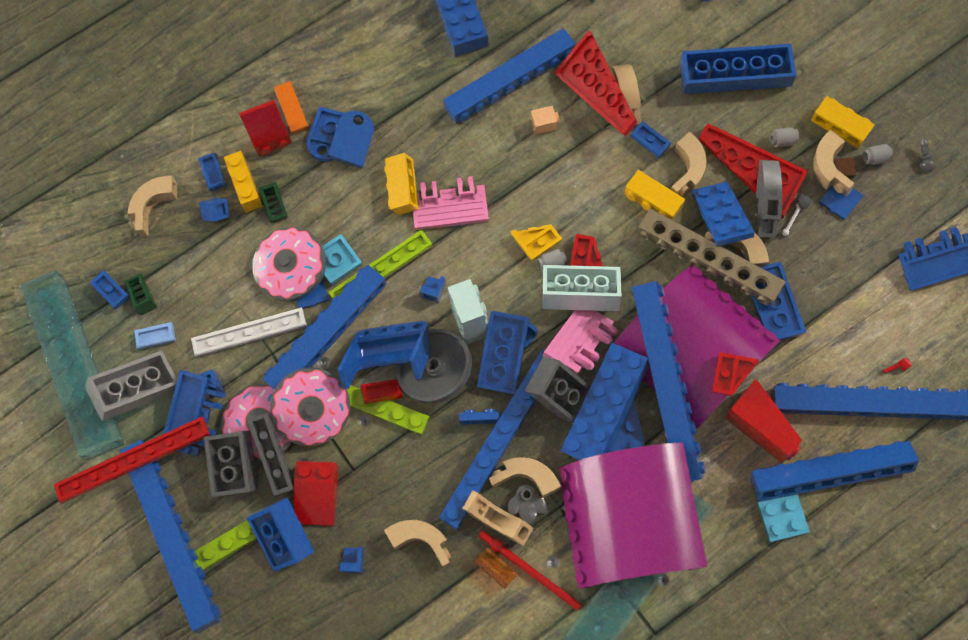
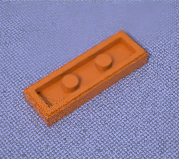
[274,81,309,135]

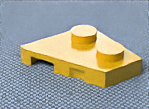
[511,224,562,261]

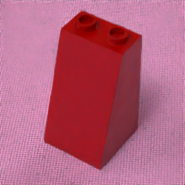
[724,379,802,463]

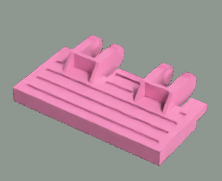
[413,176,489,231]
[543,310,618,374]

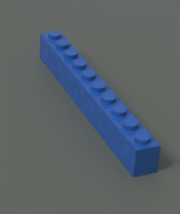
[632,281,706,481]
[439,349,545,531]
[771,383,968,420]
[120,439,221,633]

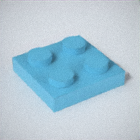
[323,234,363,285]
[757,494,810,543]

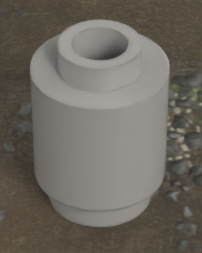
[770,127,799,148]
[862,144,893,166]
[537,249,567,273]

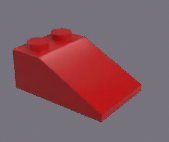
[239,100,292,156]
[294,461,339,526]

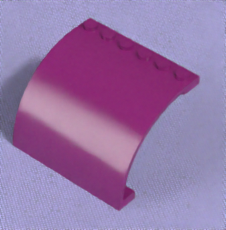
[614,265,780,429]
[559,443,708,589]

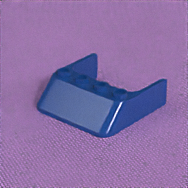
[338,321,430,389]

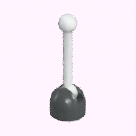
[782,194,812,236]

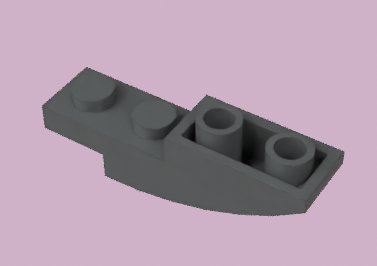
[755,160,782,238]

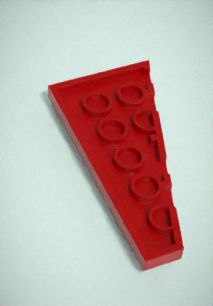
[554,30,638,137]
[698,123,808,219]

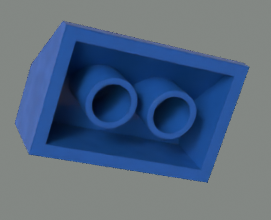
[247,498,314,572]

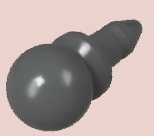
[919,137,935,173]

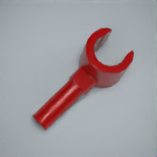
[883,358,913,374]

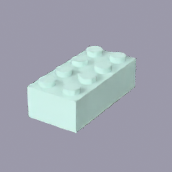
[542,265,621,311]
[448,279,488,345]

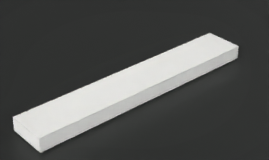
[191,308,307,358]

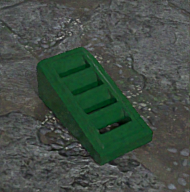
[259,182,288,223]
[124,273,157,315]

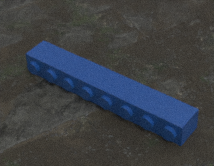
[443,28,576,124]
[263,265,387,389]
[750,441,919,502]

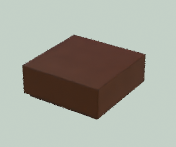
[833,158,856,178]

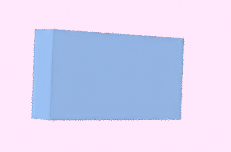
[134,322,176,350]

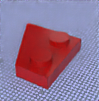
[712,352,759,396]

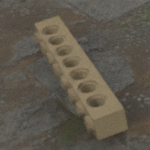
[638,208,786,306]

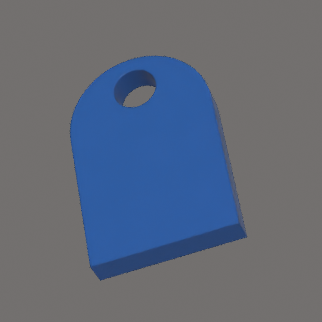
[307,106,354,162]
[327,111,374,169]

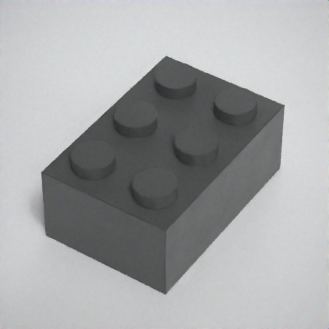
[525,357,591,423]
[204,430,258,497]

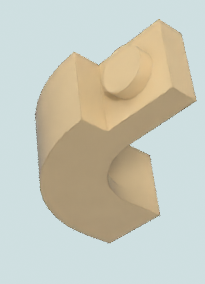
[612,64,641,125]
[813,130,855,196]
[671,132,706,196]
[128,175,177,237]
[704,231,769,267]
[489,458,561,498]
[463,491,533,546]
[384,520,452,568]

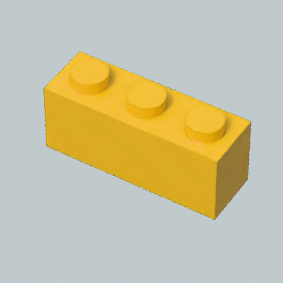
[811,96,875,149]
[224,151,263,213]
[384,153,419,215]
[624,170,685,220]

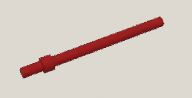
[478,531,582,611]

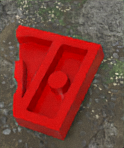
[570,234,603,267]

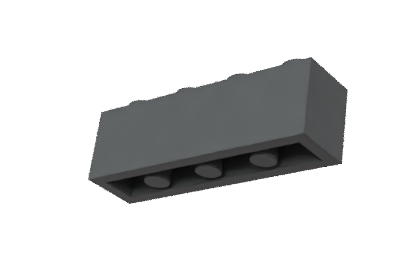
[247,411,294,496]

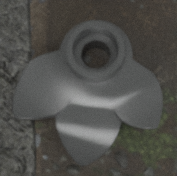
[508,485,547,525]

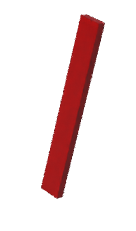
[53,417,211,504]

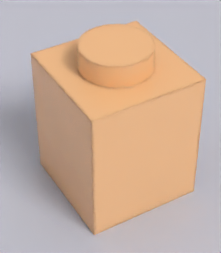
[531,106,559,135]

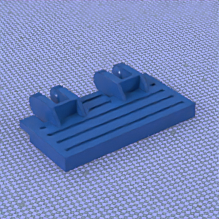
[898,227,968,291]
[163,370,226,456]

